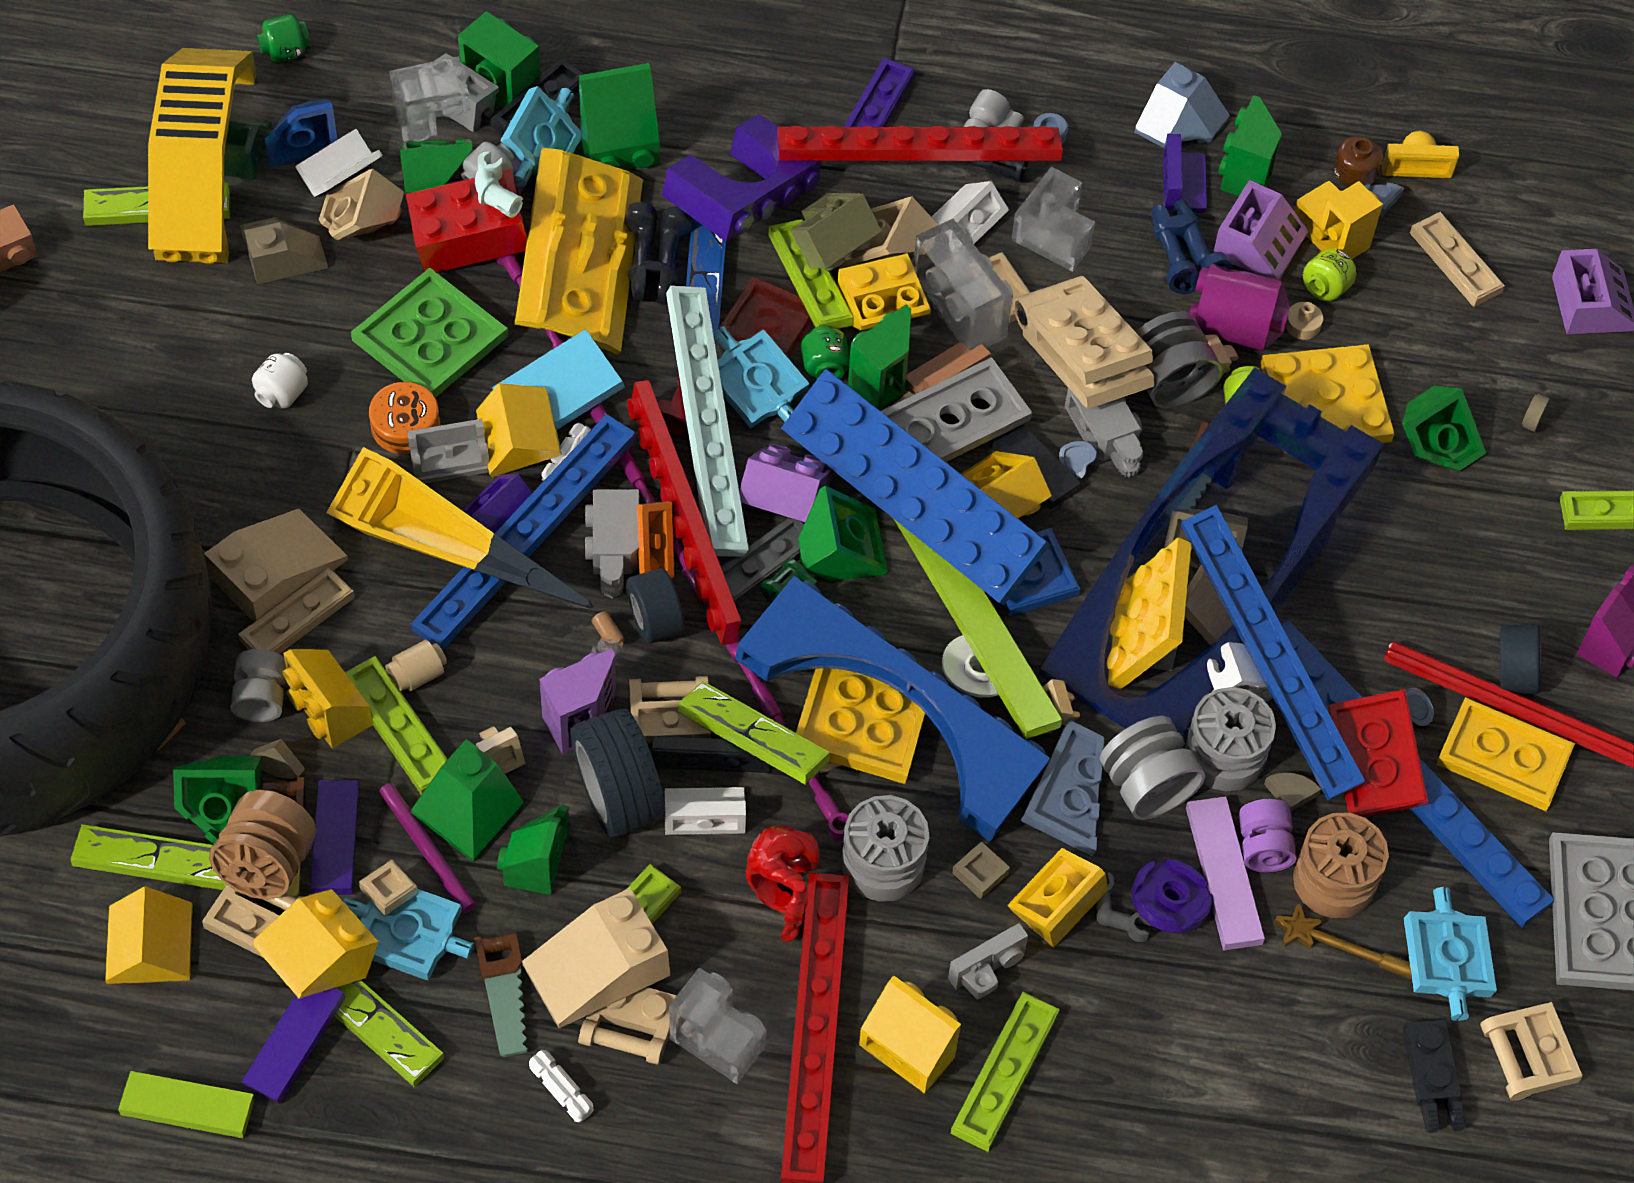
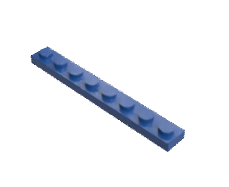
[410,414,637,651]
[1181,505,1365,801]

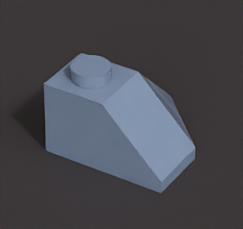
[1134,62,1230,148]

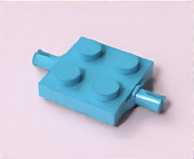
[500,86,581,187]
[713,326,809,429]
[1404,887,1497,1021]
[343,889,475,981]

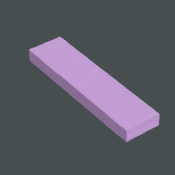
[1186,796,1265,951]

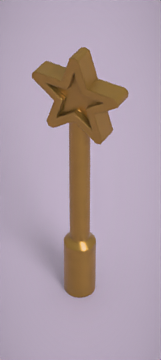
[1275,904,1412,979]

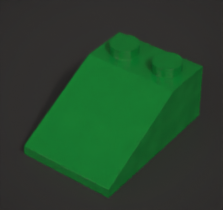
[579,63,660,170]

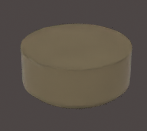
[1522,394,1550,432]

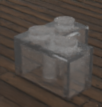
[389,56,470,142]
[1011,167,1095,272]
[669,968,767,1084]

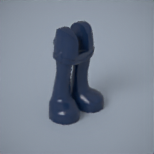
[1151,199,1233,294]

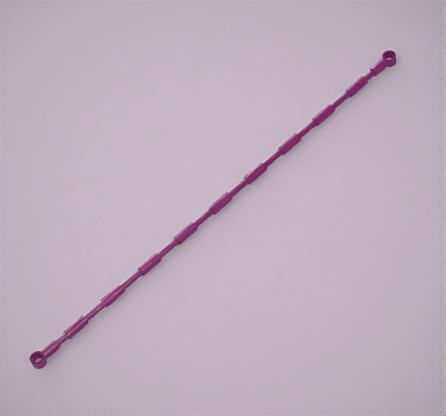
[495,254,848,841]

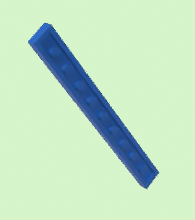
[1282,621,1554,928]

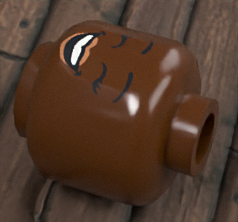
[1333,136,1383,187]

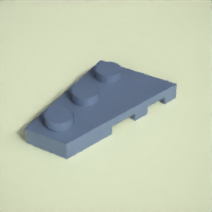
[1021,720,1104,856]

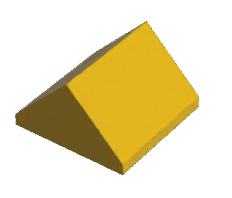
[476,383,562,477]
[1007,848,1108,948]
[106,886,193,984]

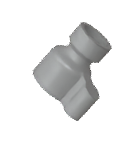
[963,89,1024,127]

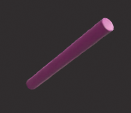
[379,783,476,914]

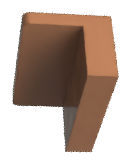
[906,342,991,394]

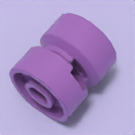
[1239,799,1297,872]

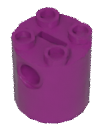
[1189,263,1290,351]

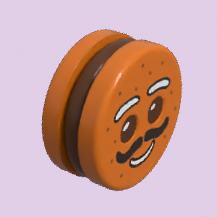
[369,382,440,455]

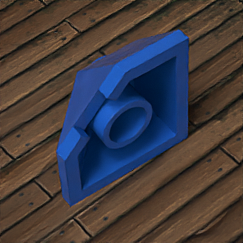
[265,99,338,168]

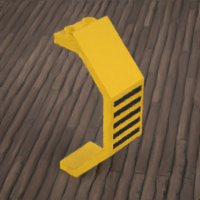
[148,48,256,264]

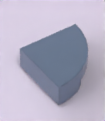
[1365,182,1404,217]

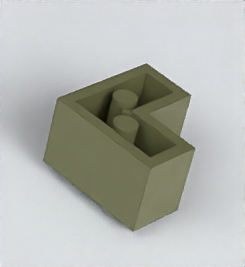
[790,193,882,271]

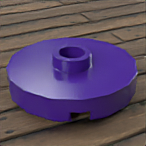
[1131,859,1213,933]

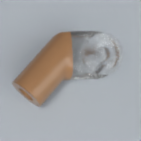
[591,611,624,660]

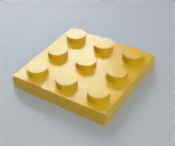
[1260,344,1394,454]
[1107,537,1191,689]
[796,668,925,784]

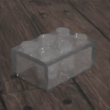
[913,218,1013,350]

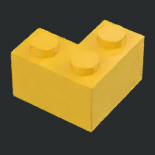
[1294,181,1383,259]

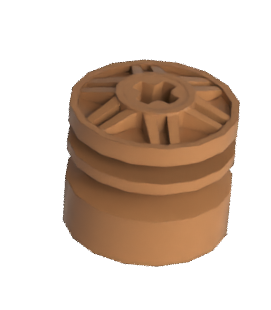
[209,790,317,900]
[1293,813,1389,918]

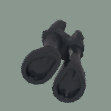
[625,202,693,304]

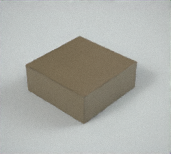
[952,842,1010,899]

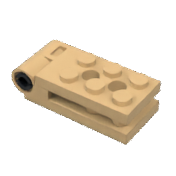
[1013,276,1154,409]

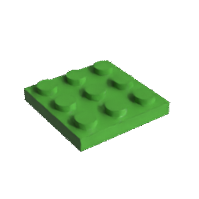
[351,268,508,398]

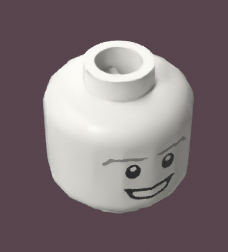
[252,353,308,408]

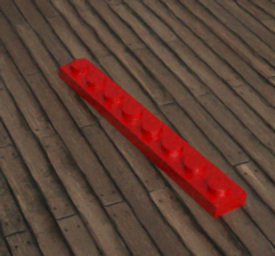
[777,126,1063,161]
[627,380,741,645]
[781,872,849,1183]

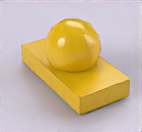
[1382,130,1459,178]

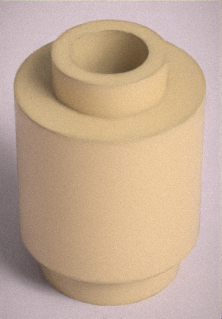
[385,639,447,692]

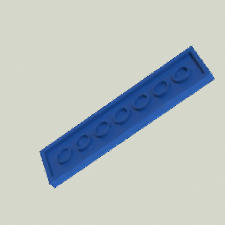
[781,369,1051,605]

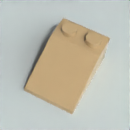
[204,509,348,622]
[522,888,670,1028]

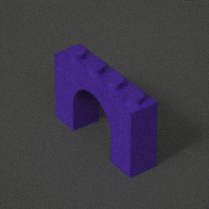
[662,114,822,241]

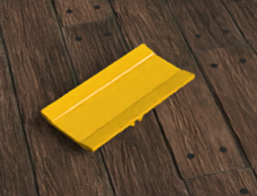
[515,148,643,355]

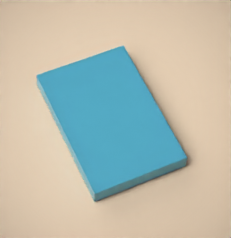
[492,329,625,430]

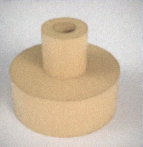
[1285,302,1323,340]

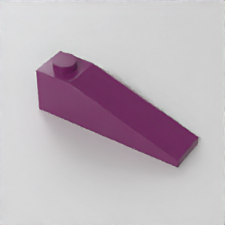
[1577,565,1634,678]

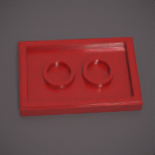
[1327,689,1429,817]

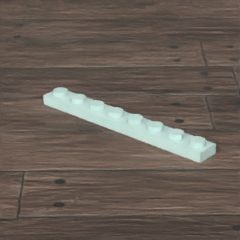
[666,286,749,557]

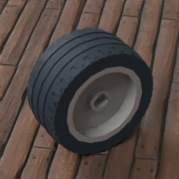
[570,708,666,837]

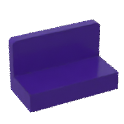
[1163,133,1207,213]
[462,474,532,534]

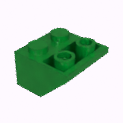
[1218,95,1282,196]
[848,304,911,411]

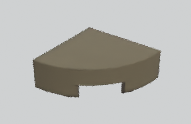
[250,739,305,779]
[1264,773,1321,812]

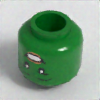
[257,14,311,64]
[801,325,850,379]

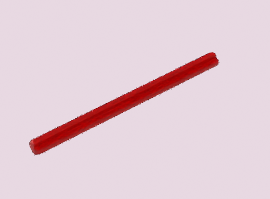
[1384,641,1634,768]

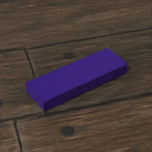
[843,57,915,127]
[310,780,360,895]
[241,988,346,1104]

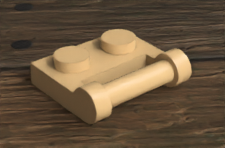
[629,676,711,744]
[202,885,303,958]
[578,987,680,1065]
[1480,1002,1583,1101]

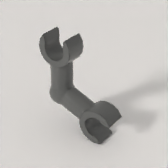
[1096,872,1151,942]

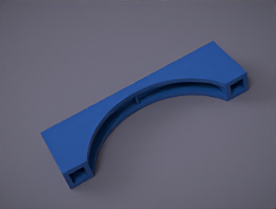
[735,576,1050,842]

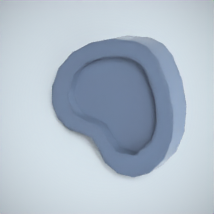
[1059,441,1098,480]
[1406,688,1434,726]

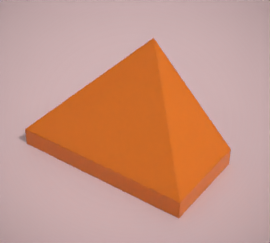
[637,501,674,578]

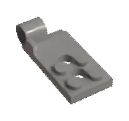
[881,357,1032,462]

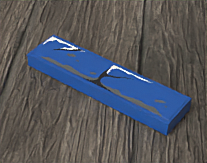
[686,218,726,341]

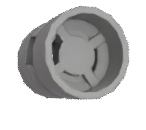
[230,649,286,722]

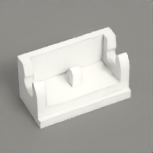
[1207,642,1272,702]

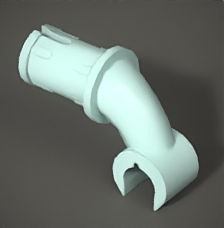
[475,151,523,218]

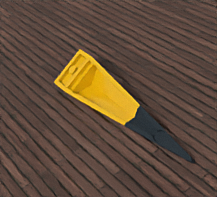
[326,447,594,608]

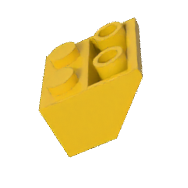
[838,253,931,330]
[282,649,373,749]
[859,976,961,1094]

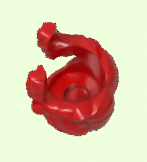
[746,825,820,942]

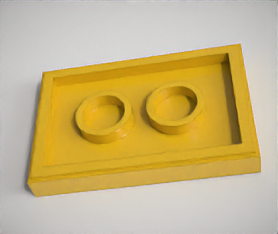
[1436,697,1575,811]

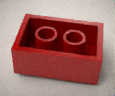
[406,169,528,273]

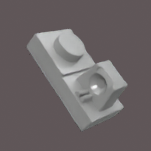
[948,923,1028,1000]

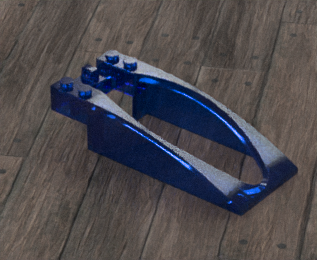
[1039,367,1384,738]

